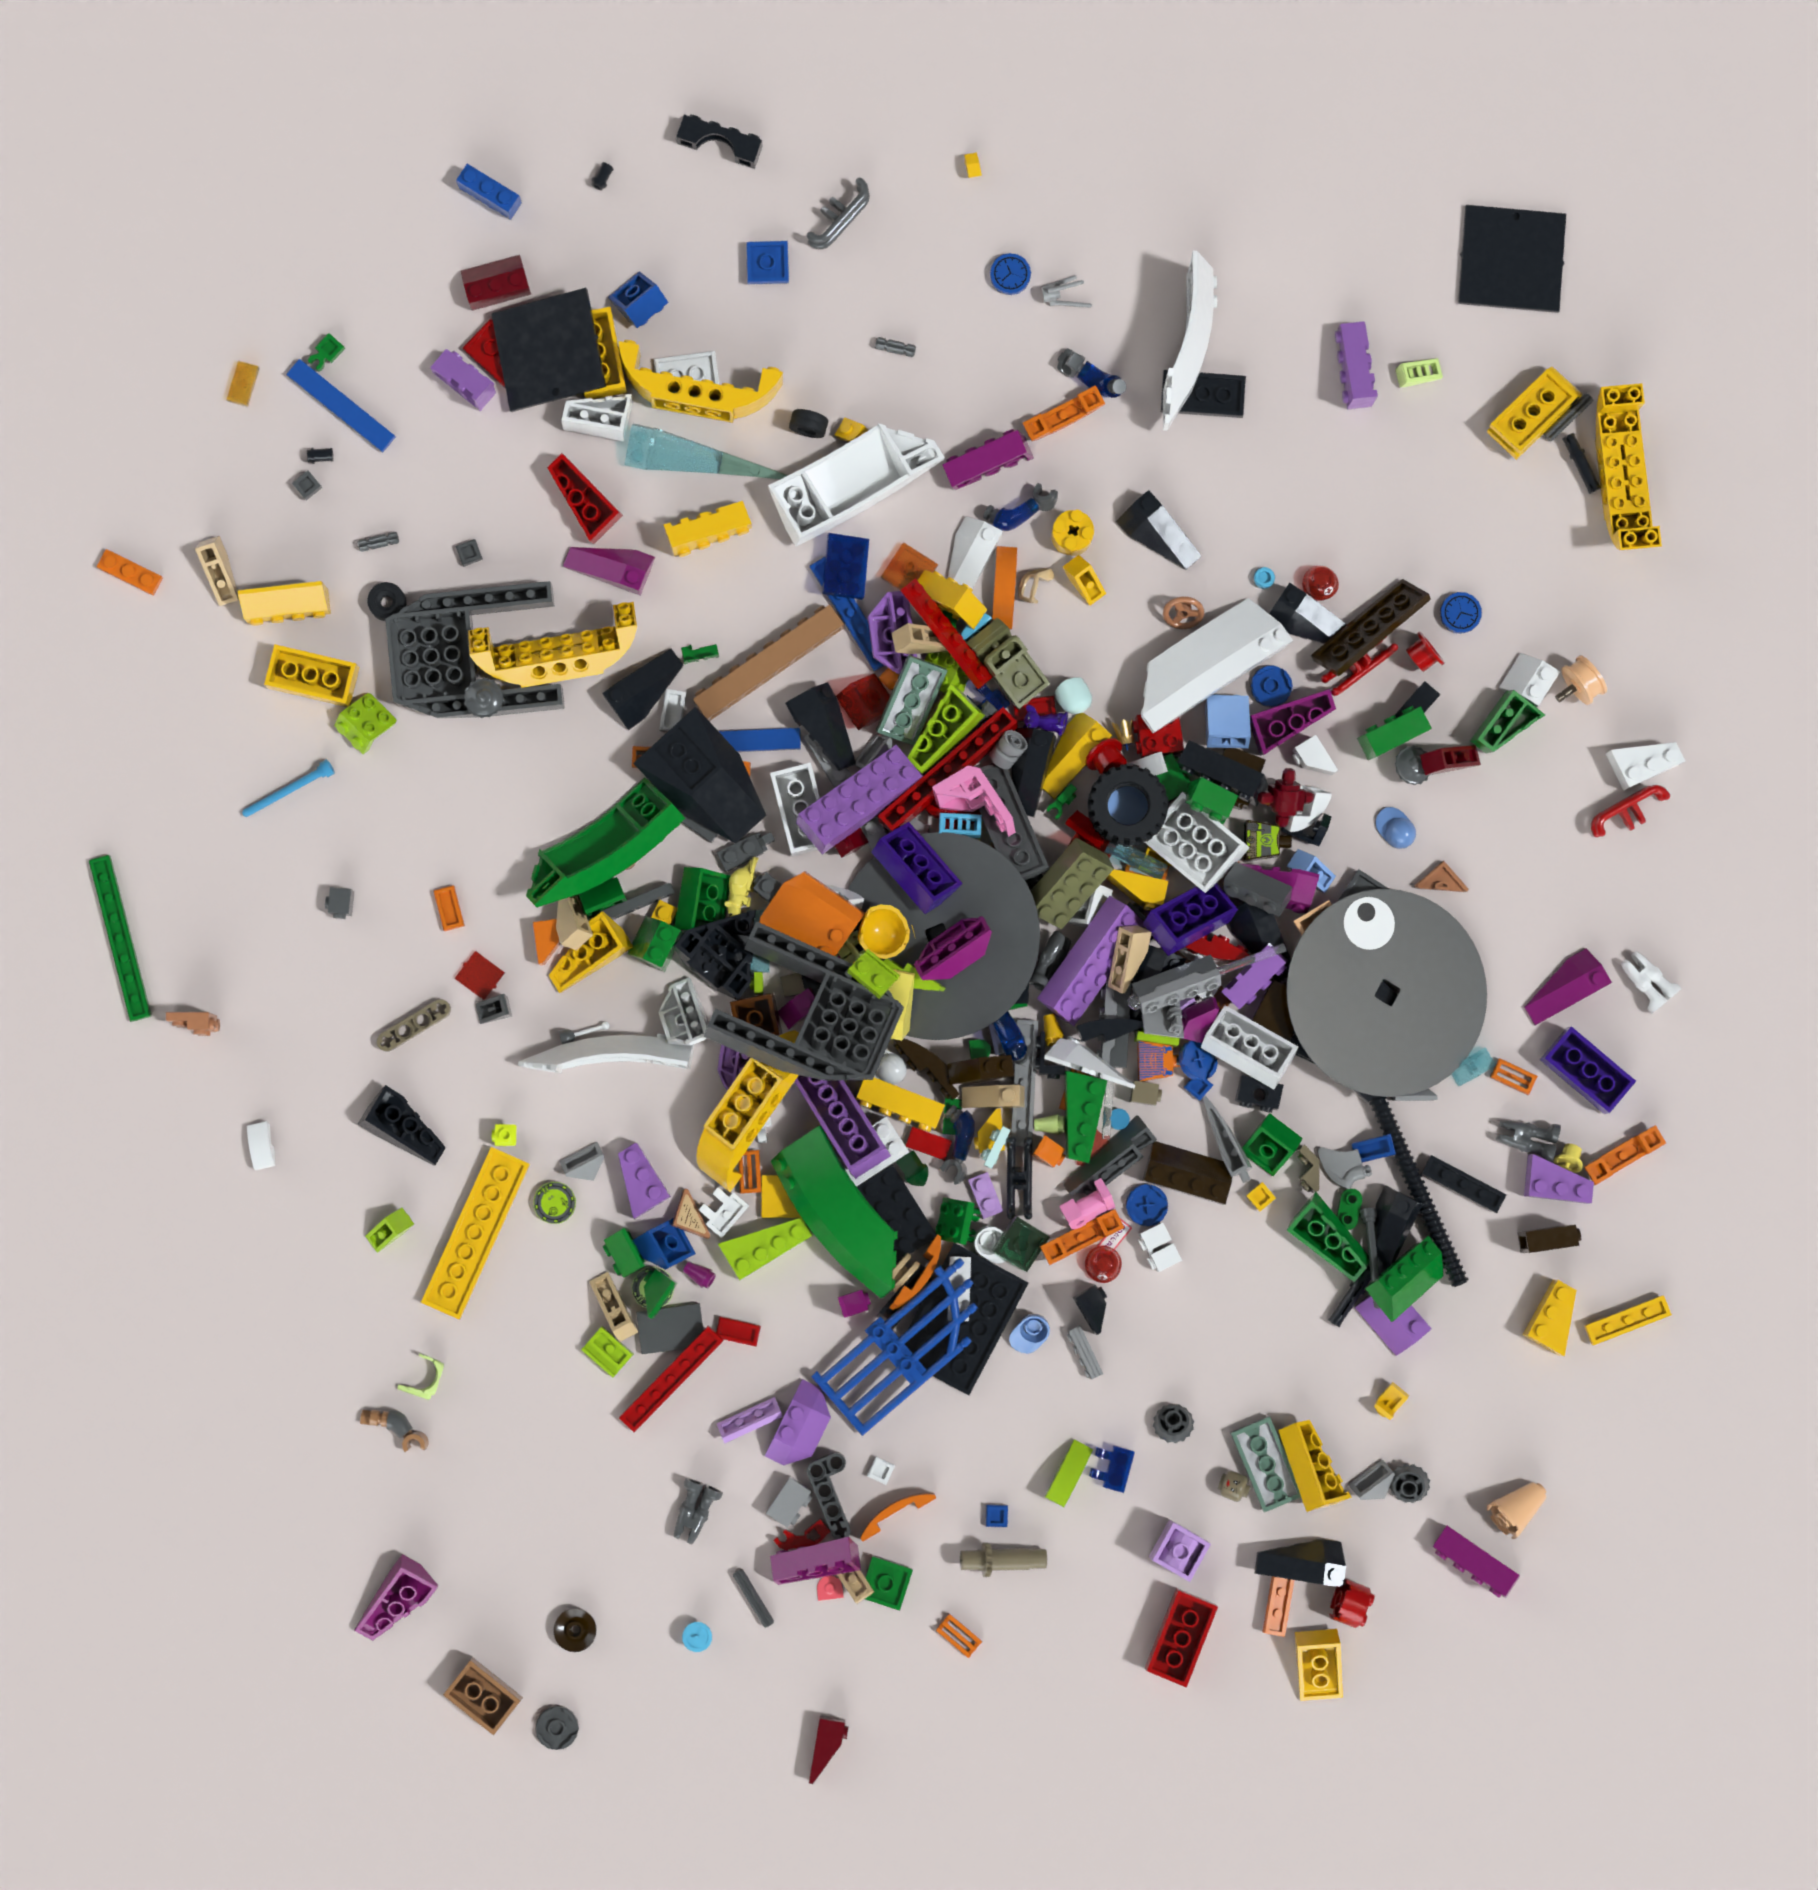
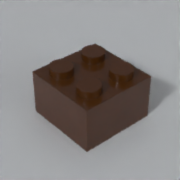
[730,992,782,1036]

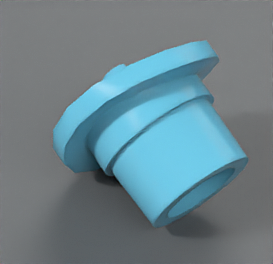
[682,1622,712,1652]

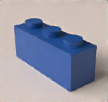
[456,163,522,220]

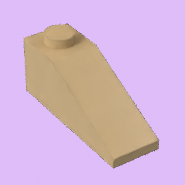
[195,536,239,606]
[892,623,947,654]
[556,894,593,950]
[1107,925,1152,993]
[962,1085,1025,1108]
[589,1272,638,1342]

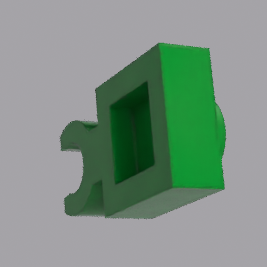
[308,333,345,372]

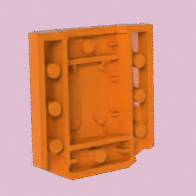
[759,871,865,956]

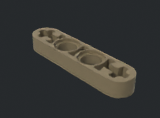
[377,999,451,1052]

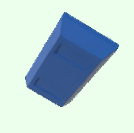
[1351,1134,1396,1163]

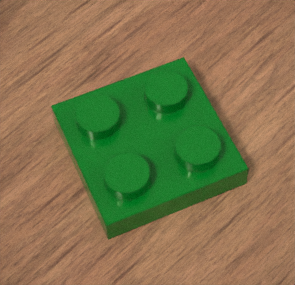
[865,1556,913,1611]

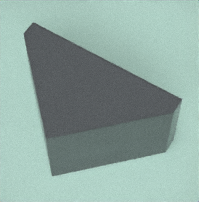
[475,994,512,1024]

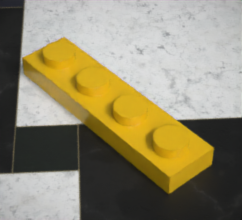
[1584,1295,1672,1346]

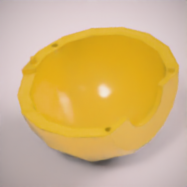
[858,904,910,959]

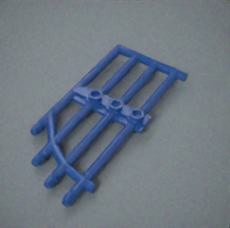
[811,1258,978,1436]

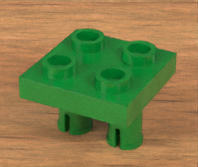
[936,1197,981,1245]

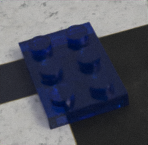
[822,533,869,600]

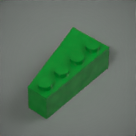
[1064,1071,1108,1163]
[1287,1192,1369,1282]

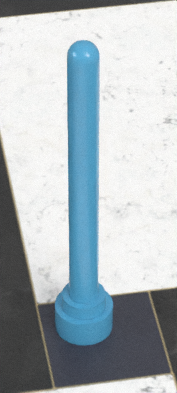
[242,759,335,817]

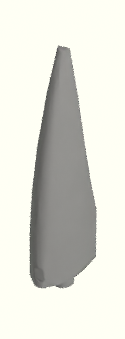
[1203,1096,1252,1183]

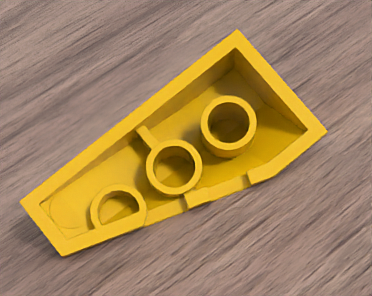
[1043,713,1112,800]

